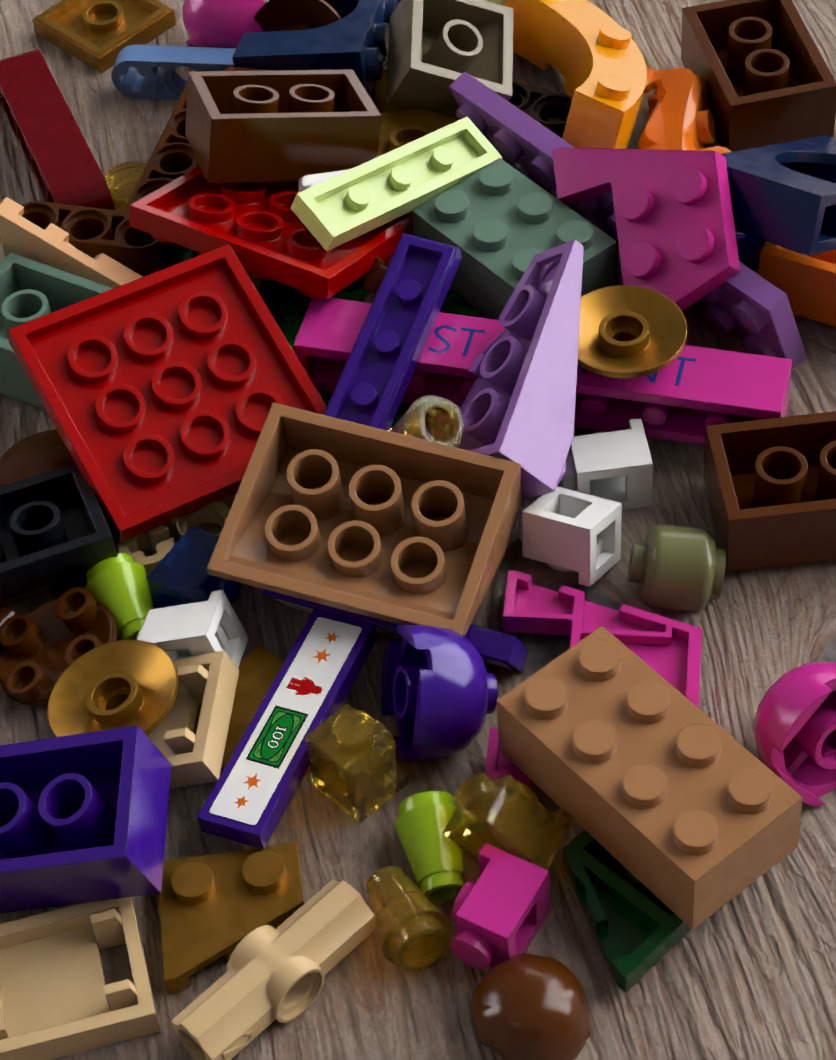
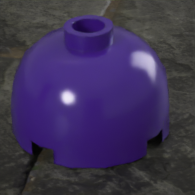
[381,625,498,761]

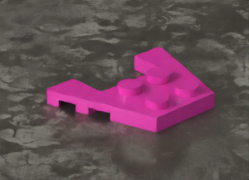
[552,147,741,311]
[484,571,702,796]

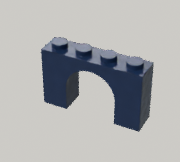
[232,0,401,95]
[721,135,836,256]

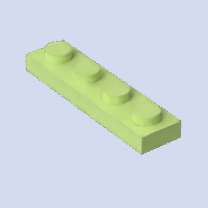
[291,117,503,251]

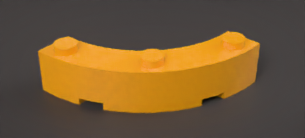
[505,0,647,149]

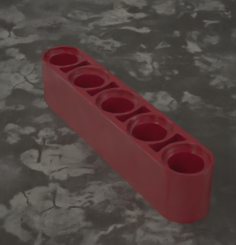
[0,49,115,210]

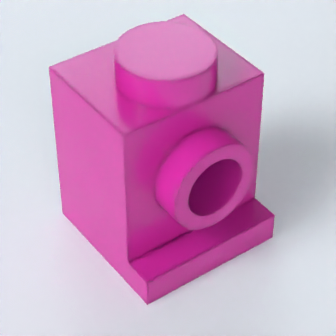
[450,843,551,969]

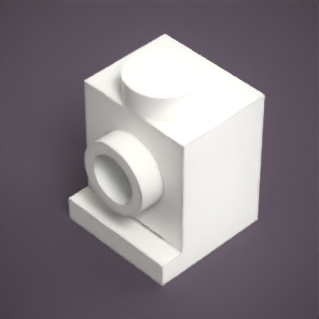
[560,418,653,510]
[518,486,622,587]
[137,590,249,667]

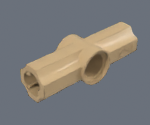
[171,879,377,1060]

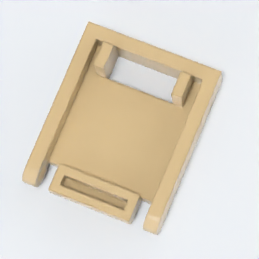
[148,650,239,789]
[0,897,161,1060]

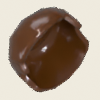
[471,953,590,1060]

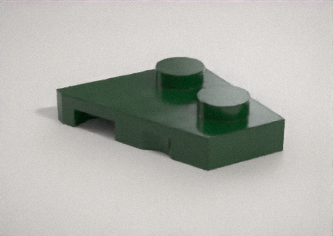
[563,830,691,993]

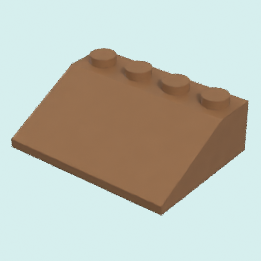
[207,403,522,637]

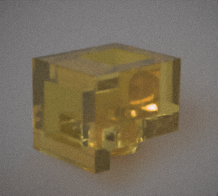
[305,704,409,824]
[443,772,574,870]

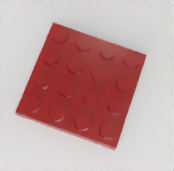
[129,166,414,300]
[9,244,327,543]

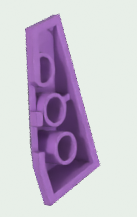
[432,239,584,500]

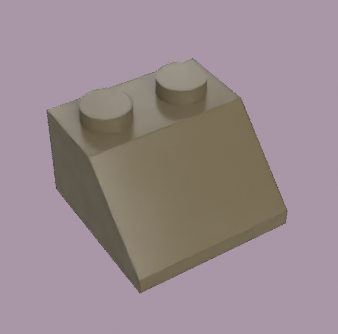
[386,0,514,115]

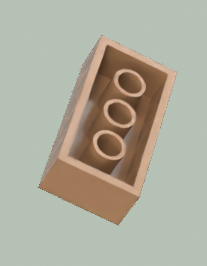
[496,626,803,930]

